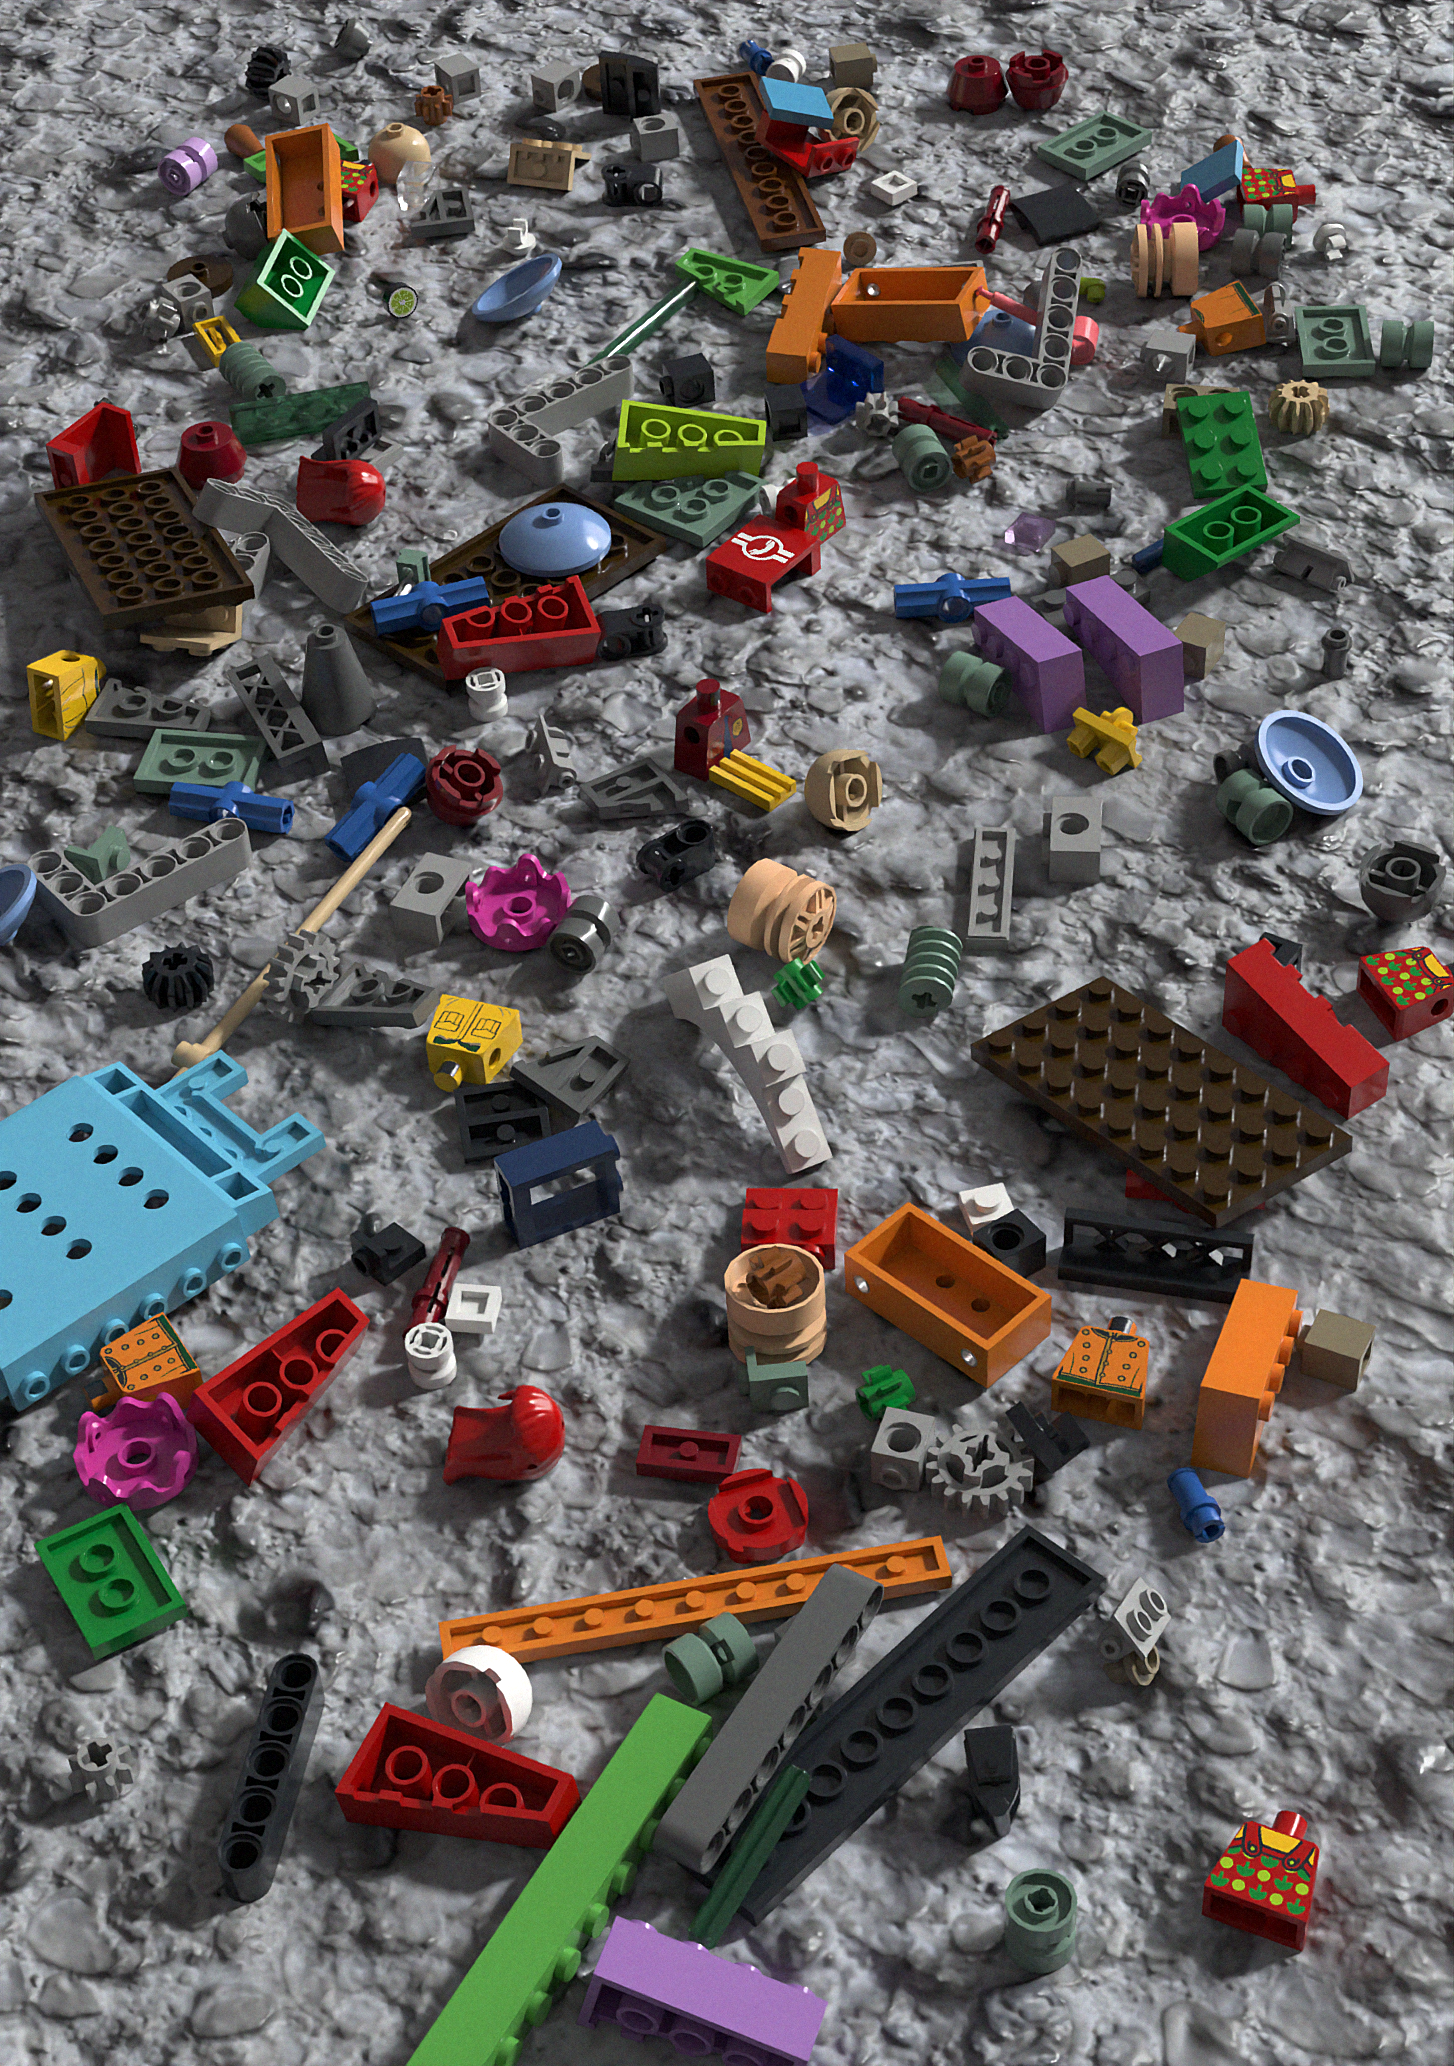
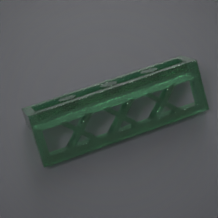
[228,381,371,446]

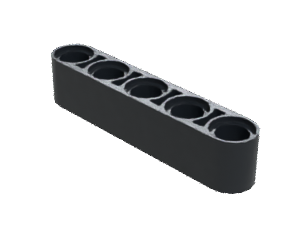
[216,1653,325,1903]

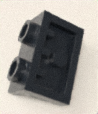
[311,397,382,461]

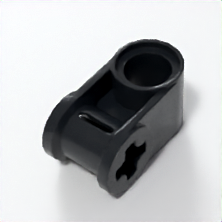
[601,163,664,208]
[595,603,668,662]
[635,819,716,892]

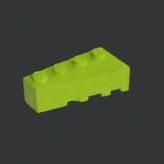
[612,399,766,481]

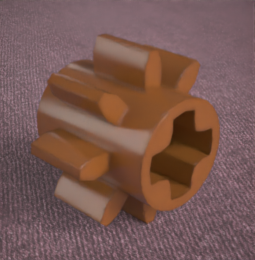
[414,85,454,126]
[950,435,996,484]
[746,1246,806,1309]

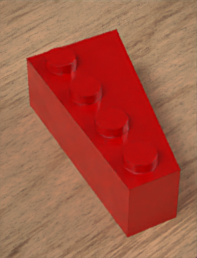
[435,575,601,680]
[1222,938,1390,1120]
[186,1287,370,1487]
[334,1702,582,1850]

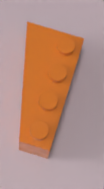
[766,247,842,387]
[1190,1278,1304,1479]

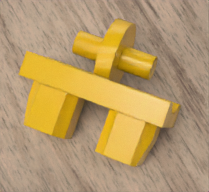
[1066,707,1143,776]

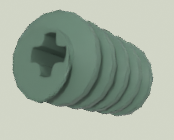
[219,341,286,411]
[897,926,963,1018]

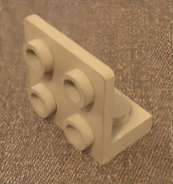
[507,138,591,191]
[140,604,242,656]

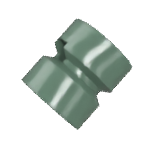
[1241,204,1293,249]
[1380,320,1434,368]
[892,424,953,492]
[938,651,1013,718]
[1215,769,1293,845]
[661,1611,759,1707]
[1004,1868,1077,1974]

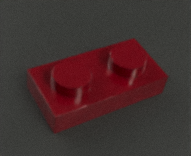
[635,1425,742,1485]

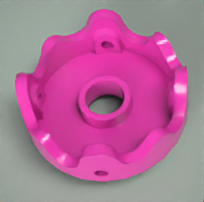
[1140,184,1226,252]
[465,853,572,952]
[73,1392,200,1511]

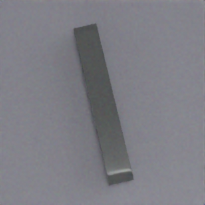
[653,1563,884,1874]

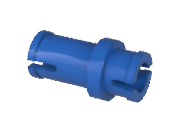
[739,40,774,76]
[1167,1467,1225,1543]

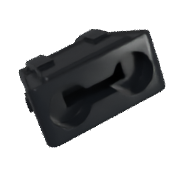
[963,1725,1021,1838]

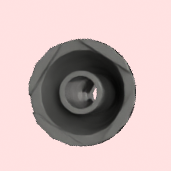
[300,624,378,736]

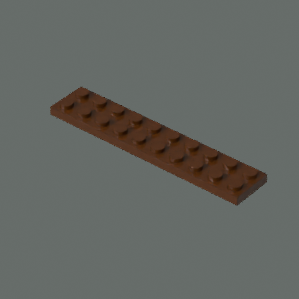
[693,71,826,252]

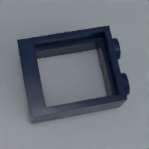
[494,1120,624,1250]

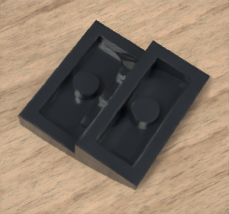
[599,51,662,123]
[1008,184,1101,247]
[340,738,430,808]
[453,1080,552,1163]

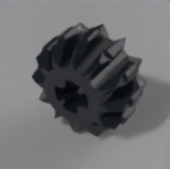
[244,46,292,101]
[141,942,215,1013]

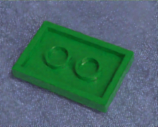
[1175,391,1268,499]
[33,1502,189,1661]

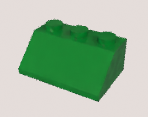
[233,228,335,330]
[1162,484,1301,583]

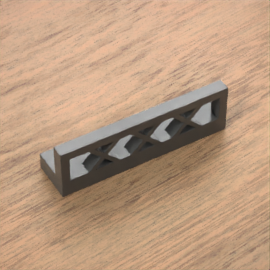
[226,654,331,776]

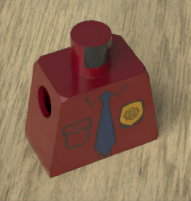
[674,679,751,782]

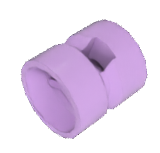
[157,137,218,196]

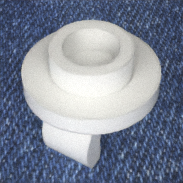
[502,218,536,256]
[1312,224,1346,262]

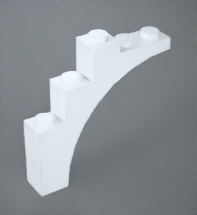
[661,954,833,1174]

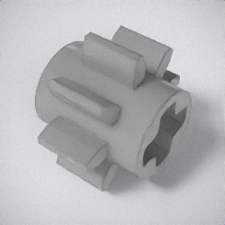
[137,296,180,342]
[856,392,898,437]
[68,1735,135,1804]

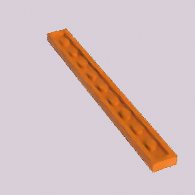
[438,1535,952,1663]

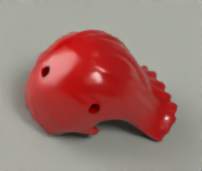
[296,455,386,526]
[442,1385,566,1486]

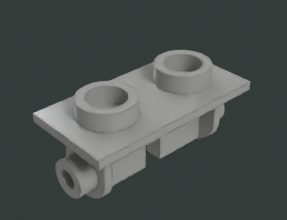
[1256,282,1296,344]
[1273,533,1355,593]
[525,715,577,795]
[1097,1576,1171,1660]

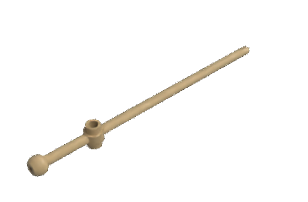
[170,807,412,1081]

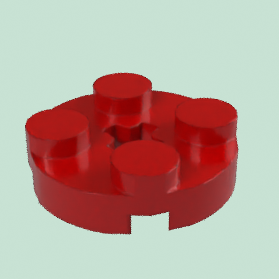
[708,1468,809,1564]

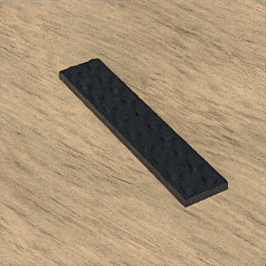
[676,1524,1107,1927]

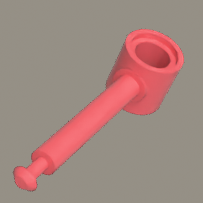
[975,285,1099,365]

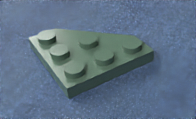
[614,470,769,548]

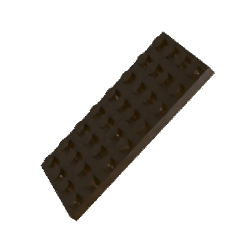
[34,466,255,630]
[343,482,666,692]
[970,976,1353,1229]

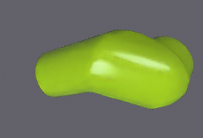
[1078,277,1106,303]

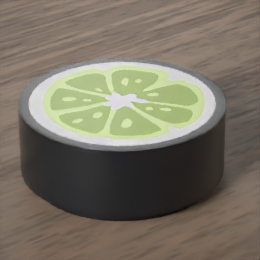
[382,282,418,319]

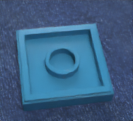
[758,77,834,130]
[1180,139,1244,204]

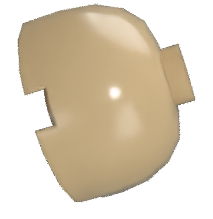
[816,87,880,152]
[368,122,432,184]
[804,749,883,831]

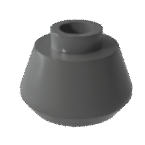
[334,18,372,59]

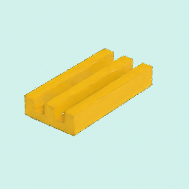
[192,315,241,368]
[709,749,797,812]

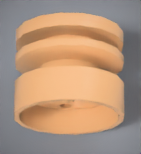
[1130,222,1199,298]
[727,858,837,965]
[724,1243,827,1366]

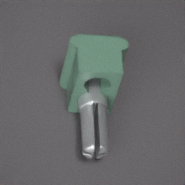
[393,549,431,597]

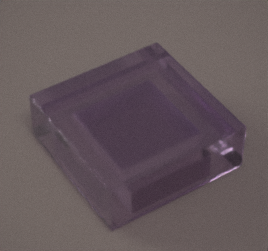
[1005,512,1056,552]

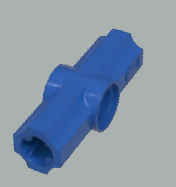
[893,573,1011,624]
[370,576,490,636]
[324,753,426,863]
[168,781,295,835]

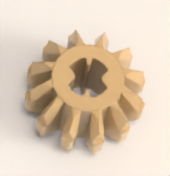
[1268,379,1330,435]

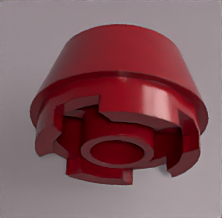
[1005,49,1069,110]
[946,55,1009,115]
[176,421,247,490]
[425,745,503,826]

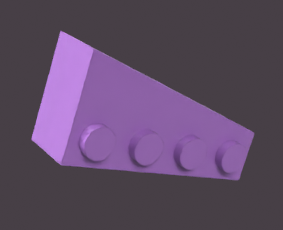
[1063,575,1184,725]
[971,596,1087,735]
[576,1916,828,2066]

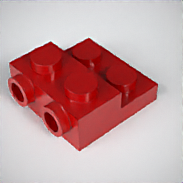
[741,1188,838,1269]

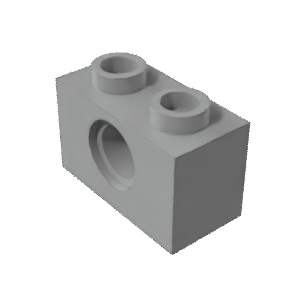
[1041,796,1102,884]
[388,852,474,947]

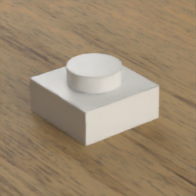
[871,171,917,206]
[959,1183,1014,1237]
[445,1283,502,1334]

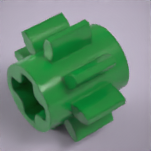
[770,957,825,1011]
[855,1364,916,1423]

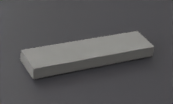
[966,827,1016,951]

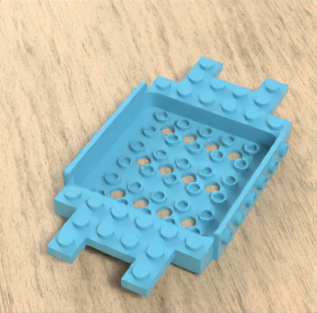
[0,1049,327,1411]

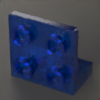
[799,334,884,426]

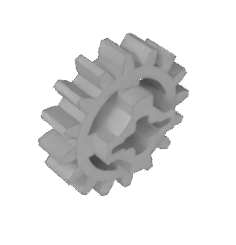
[262,929,340,1024]
[926,1420,1034,1519]

